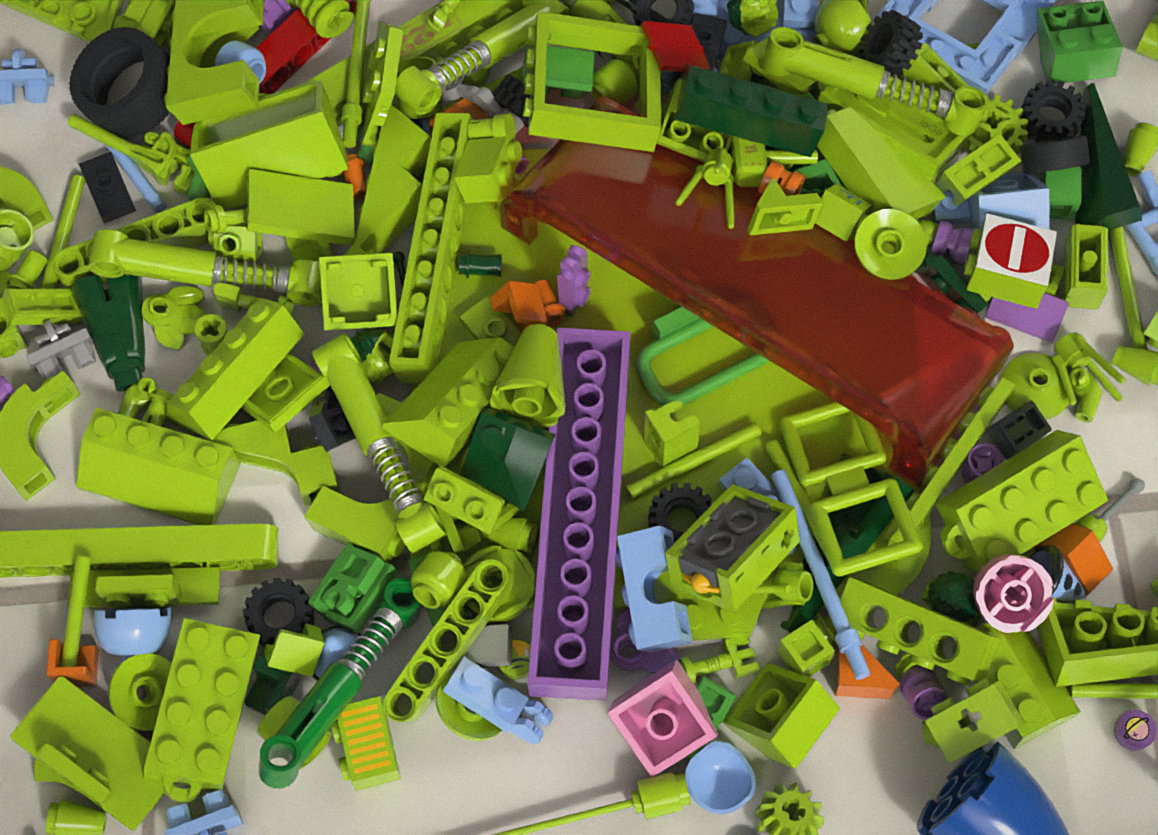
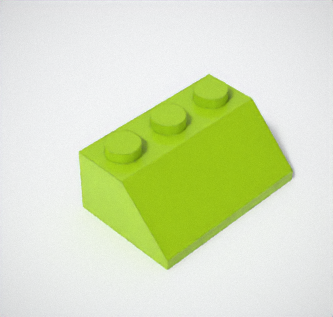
[952,622,1081,749]

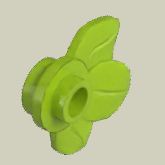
[141,286,207,351]

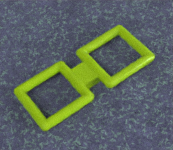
[779,394,922,577]

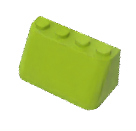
[190,81,349,210]

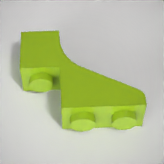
[212,419,341,506]

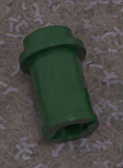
[459,250,502,278]

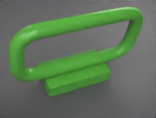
[636,289,778,406]

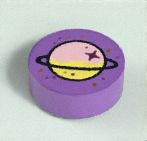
[1114,710,1157,751]

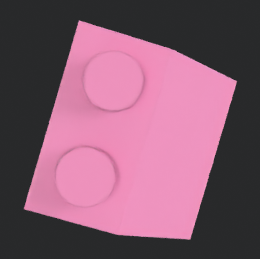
[607,659,718,777]

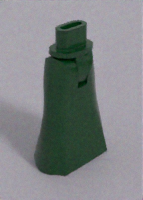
[71,274,146,392]

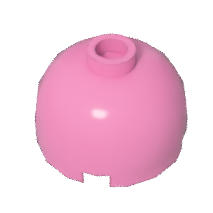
[972,554,1054,633]

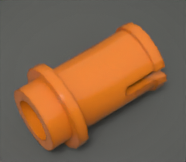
[340,154,367,201]
[533,280,565,327]

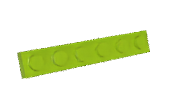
[884,377,1015,562]

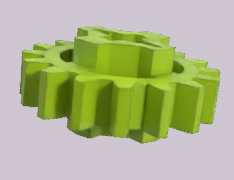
[963,94,1028,155]

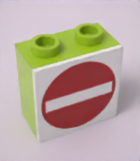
[963,213,1057,309]

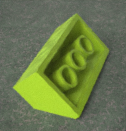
[166,298,305,440]
[382,337,514,467]
[76,407,240,525]

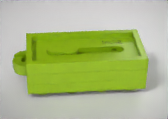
[814,82,969,185]
[935,430,1109,572]
[144,618,260,802]

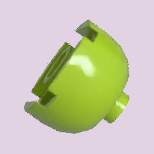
[813,0,873,58]

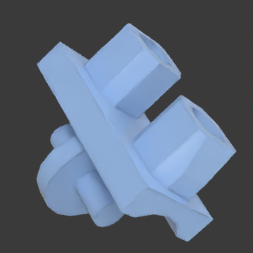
[0,49,55,105]
[164,790,243,835]

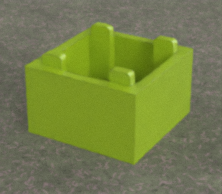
[318,252,397,331]

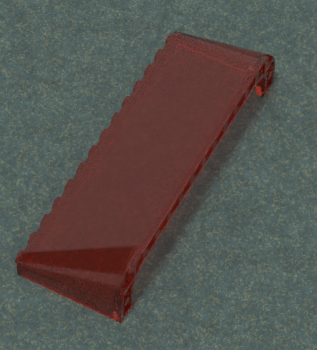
[500,97,1014,488]

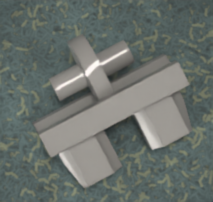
[26,320,96,380]

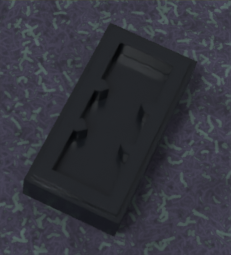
[691,13,727,71]
[79,151,136,224]
[986,400,1052,460]

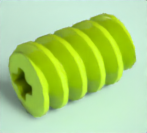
[294,0,355,38]

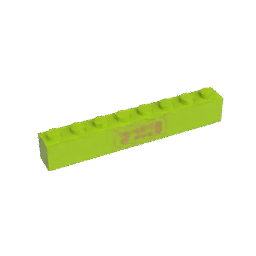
[305,0,529,127]

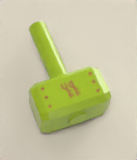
[730,136,818,187]

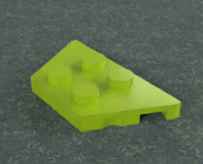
[361,21,403,147]
[654,567,779,641]

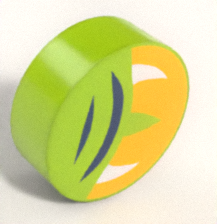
[498,639,531,680]

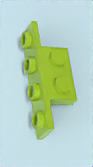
[67,567,221,609]

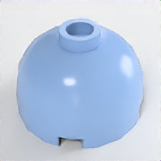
[94,607,172,662]

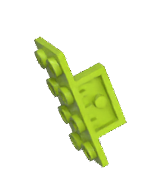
[10,676,165,831]

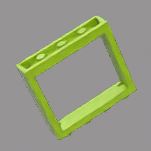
[523,11,661,152]

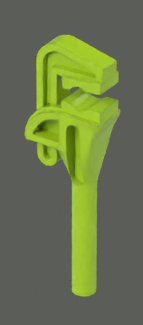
[68,114,195,196]

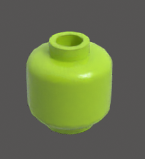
[590,59,639,110]
[410,551,468,609]

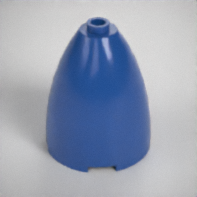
[917,741,1069,835]

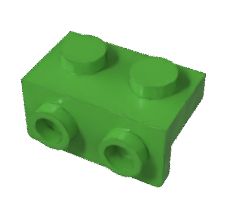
[308,542,398,635]

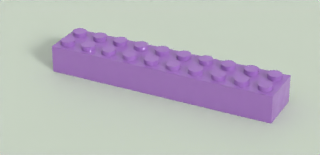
[528,328,630,701]

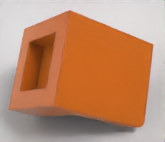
[490,281,548,333]
[47,639,99,687]

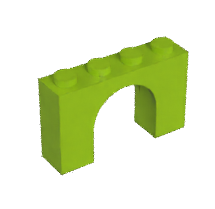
[164,0,264,125]
[304,392,459,564]

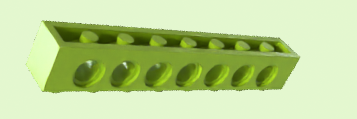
[389,113,472,383]

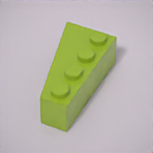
[1036,598,1158,687]

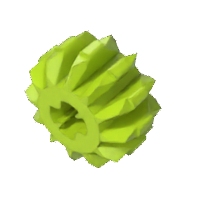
[755,782,824,835]

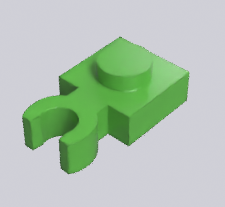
[321,546,385,616]

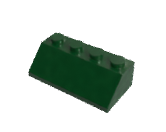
[675,63,828,158]

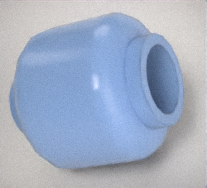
[215,40,266,83]

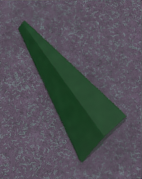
[1075,83,1142,238]
[780,453,915,633]

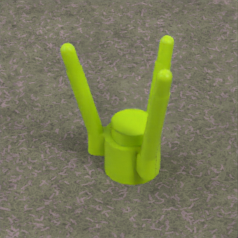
[675,148,734,229]
[1051,332,1125,405]
[753,560,813,610]

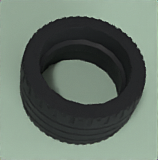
[69,27,170,138]

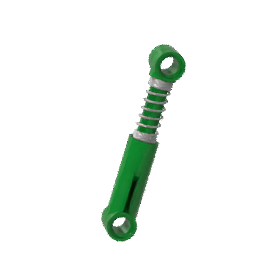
[258,578,421,789]

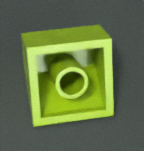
[723,663,841,769]

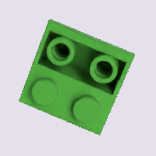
[1036,0,1123,84]
[521,44,594,99]

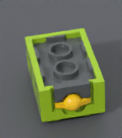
[665,484,800,613]

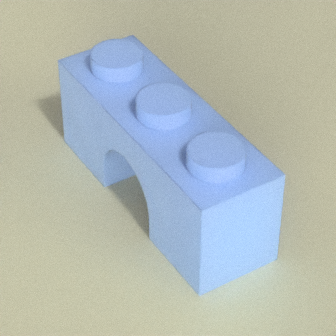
[616,526,693,653]

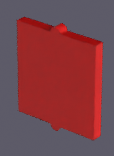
[641,21,711,72]

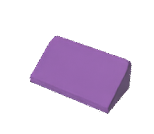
[985,293,1069,343]

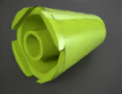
[490,324,566,429]

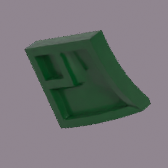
[460,406,555,511]

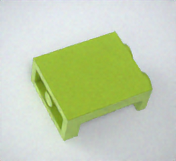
[424,446,522,535]

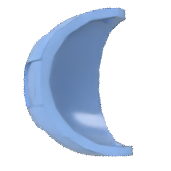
[685,741,756,814]

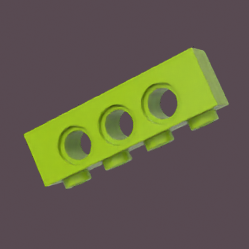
[840,577,1001,686]

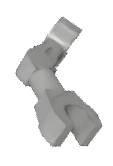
[441,77,524,134]

